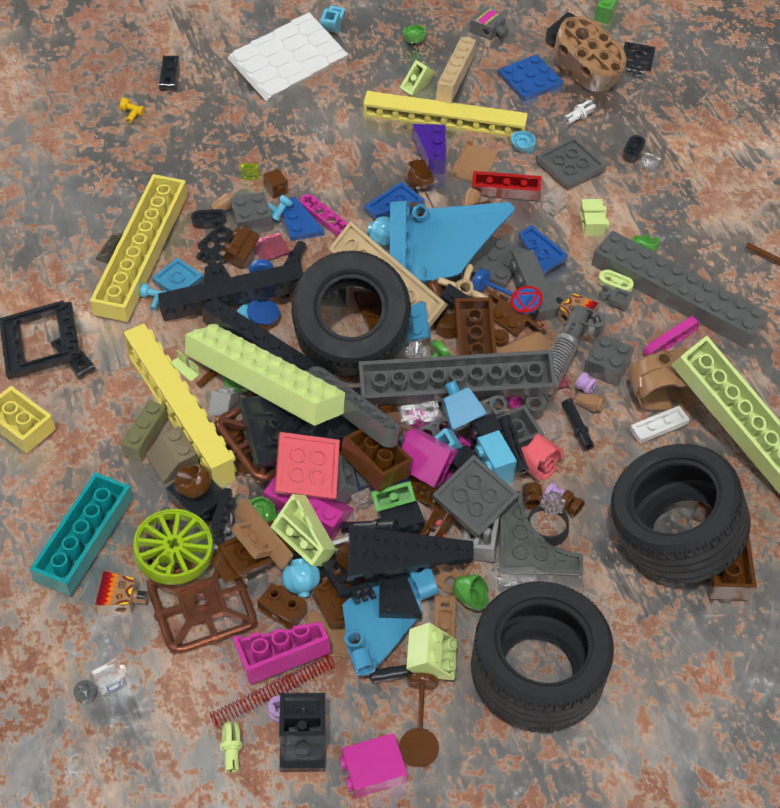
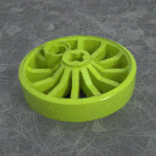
[133,509,213,585]

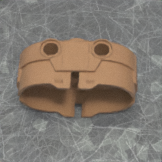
[553,16,626,92]
[628,348,703,411]

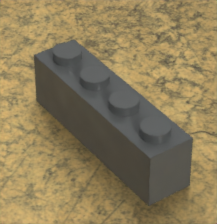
[509,250,559,321]

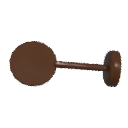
[399,673,439,768]

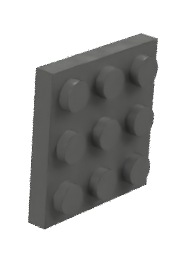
[536,136,607,190]
[462,236,528,288]
[432,455,519,538]

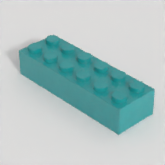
[29,472,133,596]

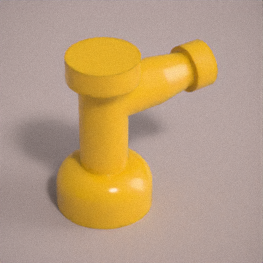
[119,97,145,123]

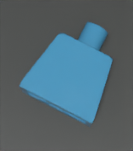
[442,380,487,430]

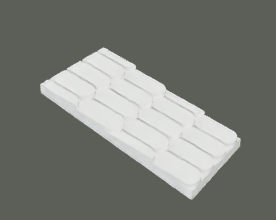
[228,12,348,102]

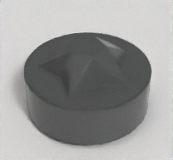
[73,680,97,704]

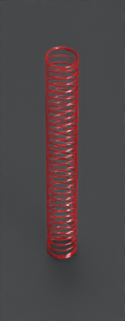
[210,654,335,728]

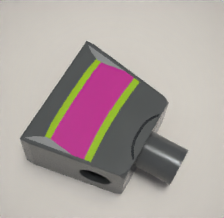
[470,6,509,40]

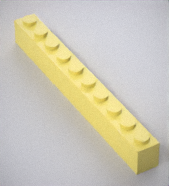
[363,91,527,137]

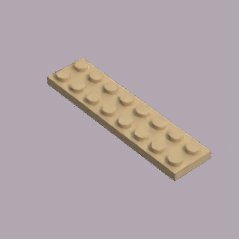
[329,221,448,327]

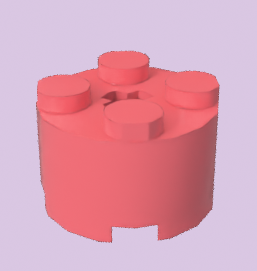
[522,434,564,481]

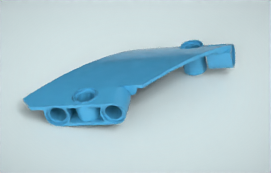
[343,567,439,676]

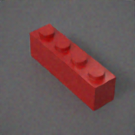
[472,171,542,201]

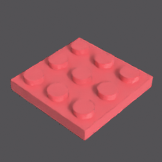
[275,432,340,500]

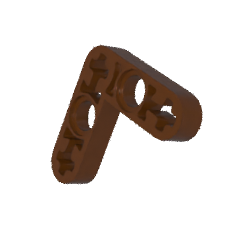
[413,481,454,537]

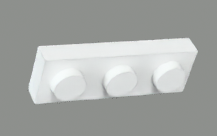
[629,406,690,444]

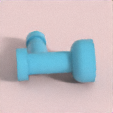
[268,195,294,221]
[140,283,166,311]

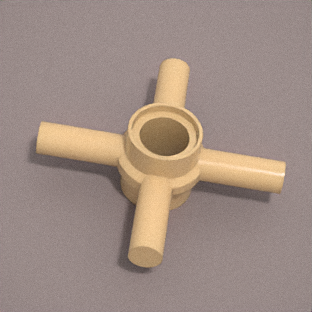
[437,264,489,313]

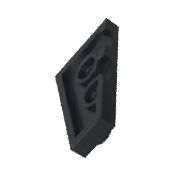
[379,572,422,619]

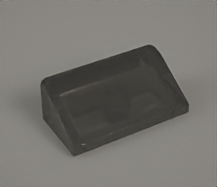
[95,232,123,264]

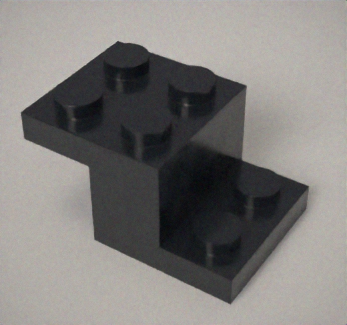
[279,693,326,772]

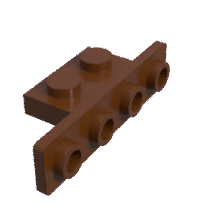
[486,289,546,337]

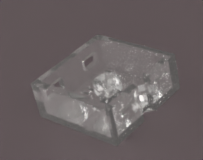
[396,401,440,426]
[497,565,541,594]

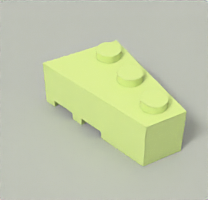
[271,494,336,566]

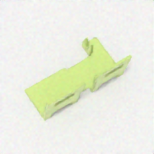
[172,350,200,381]

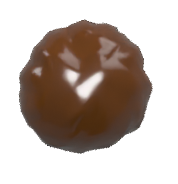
[404,159,434,190]
[174,464,211,499]

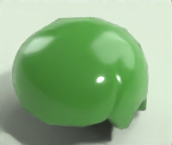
[402,25,426,45]
[632,234,660,252]
[250,496,278,522]

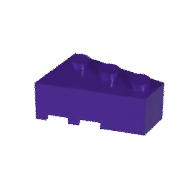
[412,124,446,174]

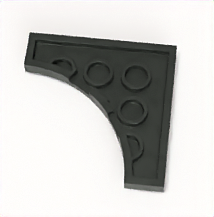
[499,491,583,576]

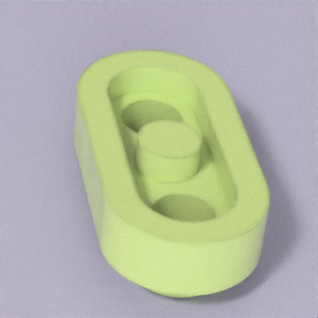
[598,270,633,292]

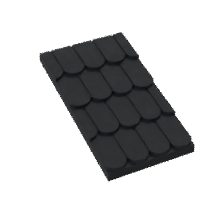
[238,387,360,467]

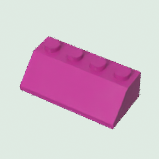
[263,477,354,540]

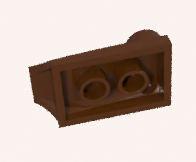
[212,520,293,581]

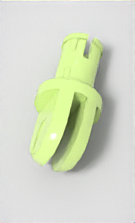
[220,722,243,773]

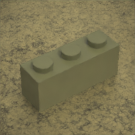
[121,400,169,463]

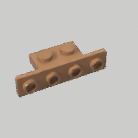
[231,498,293,570]

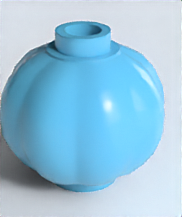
[367,216,390,249]
[281,558,320,597]

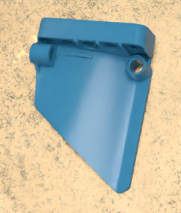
[390,200,515,284]

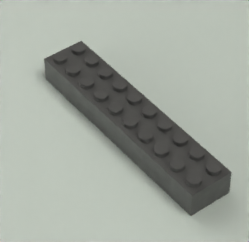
[591,230,769,349]
[358,350,557,405]

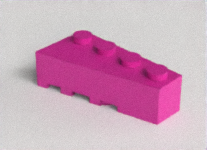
[232,622,331,685]

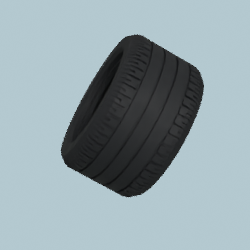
[291,250,411,377]
[611,443,751,584]
[471,581,614,733]

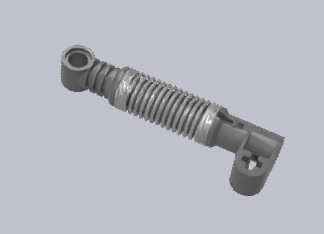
[525,305,606,420]

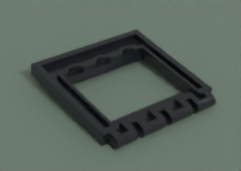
[0,300,81,380]

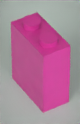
[402,428,458,488]
[339,733,408,798]

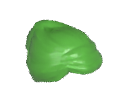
[452,574,489,611]

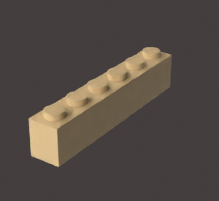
[436,37,476,103]

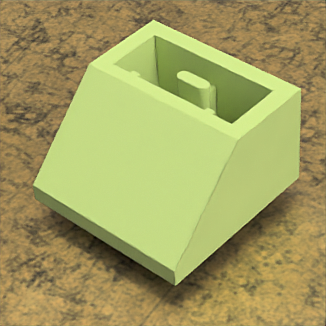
[406,622,457,680]

